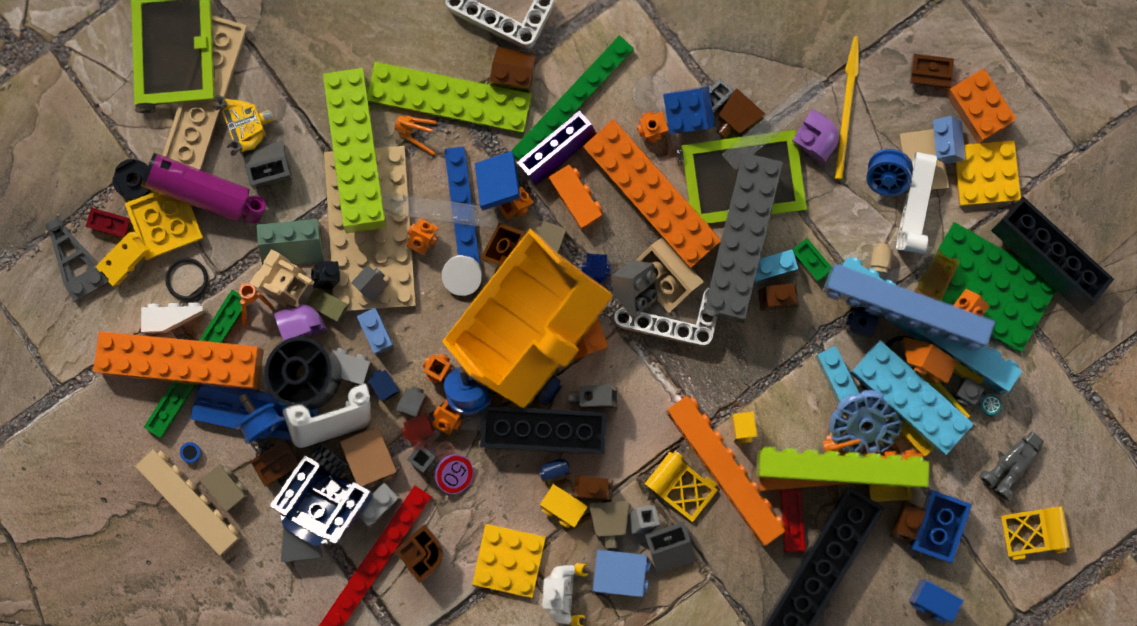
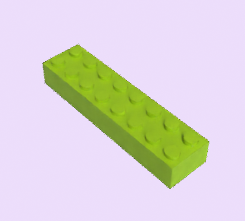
[323,68,387,234]
[756,447,929,488]

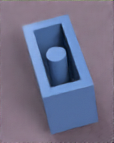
[933,116,966,164]
[357,308,394,355]

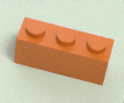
[549,165,603,231]

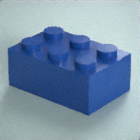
[909,490,972,563]

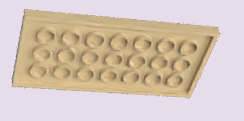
[324,146,416,312]

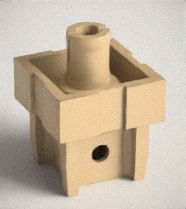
[249,249,314,308]

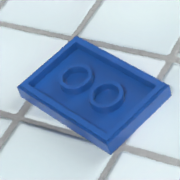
[475,151,521,211]

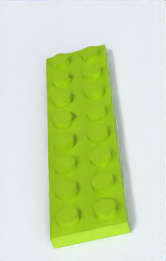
[367,62,532,134]

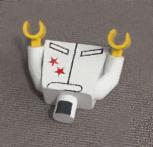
[542,563,588,626]

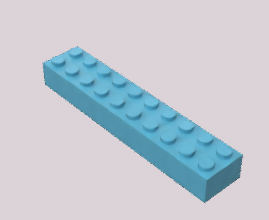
[841,257,1022,395]

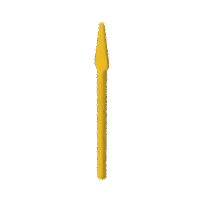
[835,36,859,180]

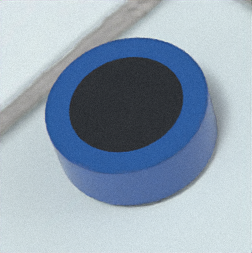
[180,442,201,463]

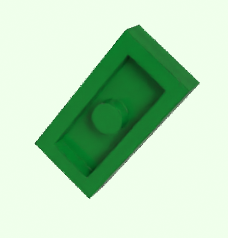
[792,238,832,282]

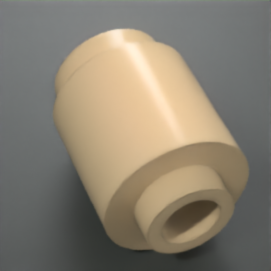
[870,243,893,274]

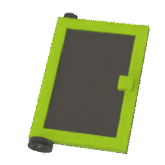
[131,0,215,114]
[675,129,807,224]

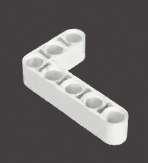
[445,0,554,49]
[896,152,937,254]
[614,288,717,347]

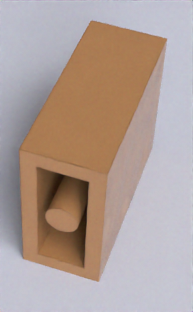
[340,426,398,489]

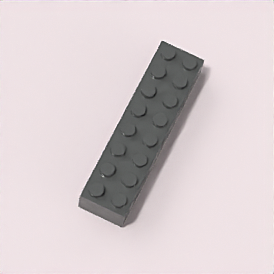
[704,153,783,323]

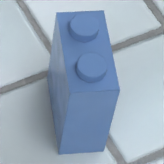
[593,550,650,597]

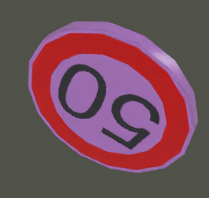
[435,454,474,494]

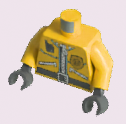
[212,95,274,156]

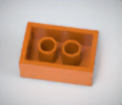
[946,68,1017,143]

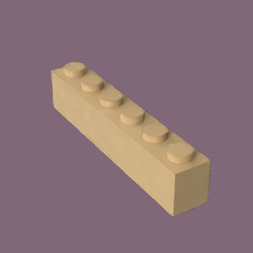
[135,449,241,556]

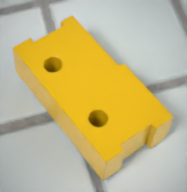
[96,232,151,286]

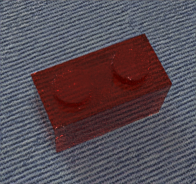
[401,414,436,444]

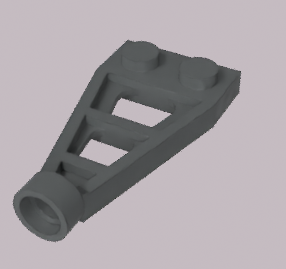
[45,218,109,302]

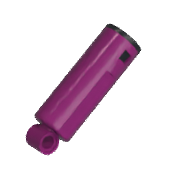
[141,152,266,224]

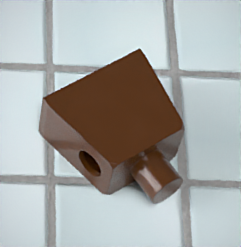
[716,88,765,139]
[758,283,799,311]
[573,476,613,500]
[890,500,926,544]

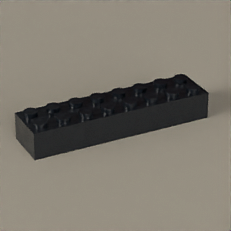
[762,486,885,626]

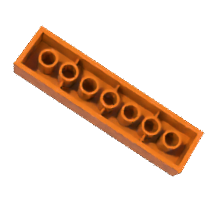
[583,119,721,268]
[93,331,264,391]
[666,395,785,546]

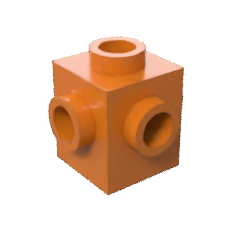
[636,111,669,142]
[498,187,533,220]
[407,218,438,256]
[953,289,989,317]
[423,353,453,384]
[432,400,463,435]

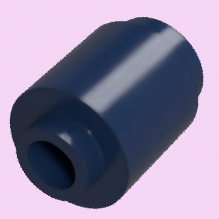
[535,375,562,405]
[539,459,570,485]

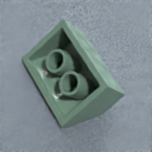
[256,219,324,265]

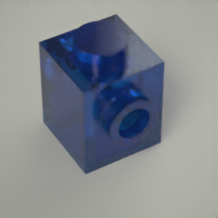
[582,253,611,284]

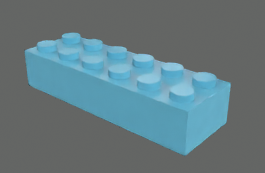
[849,341,973,455]

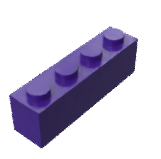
[517,111,597,186]

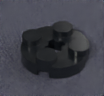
[112,159,151,200]

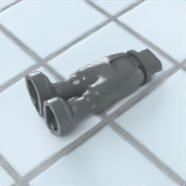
[979,431,1044,501]

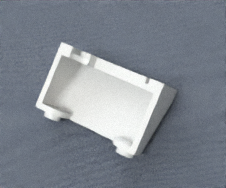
[283,384,371,448]

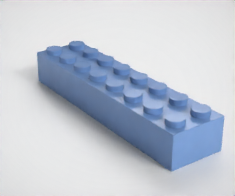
[822,263,995,351]

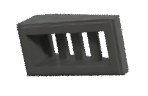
[709,78,734,115]

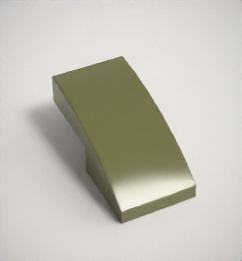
[306,289,349,322]

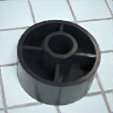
[264,337,341,410]

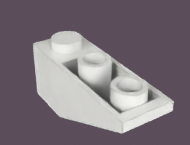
[141,303,206,334]

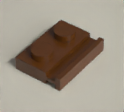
[910,54,954,89]
[250,440,300,487]

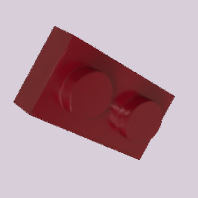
[85,207,131,238]

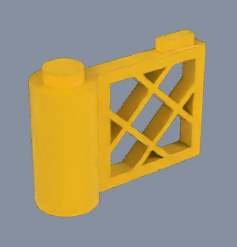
[645,451,717,522]
[1001,506,1070,560]

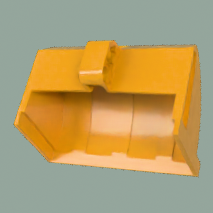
[442,229,613,408]

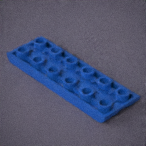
[190,385,318,441]

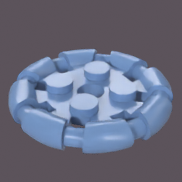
[829,390,903,457]

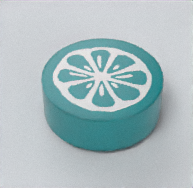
[980,394,1002,415]

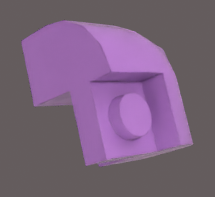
[792,109,839,166]
[274,304,327,340]

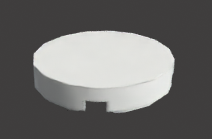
[442,255,482,296]

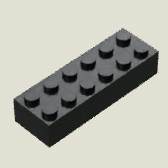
[991,196,1114,314]
[480,406,606,455]

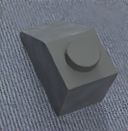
[396,386,427,419]

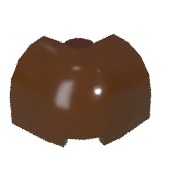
[394,524,443,583]

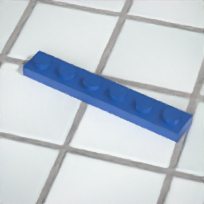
[444,146,480,265]

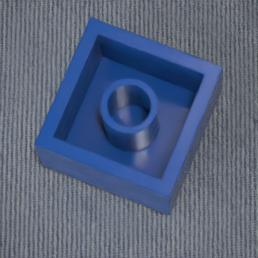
[663,86,715,134]
[909,579,964,624]

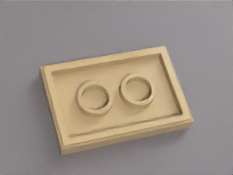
[899,129,949,191]

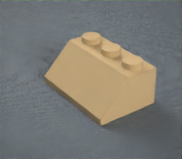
[636,237,704,313]

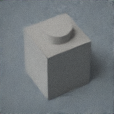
[628,505,660,535]

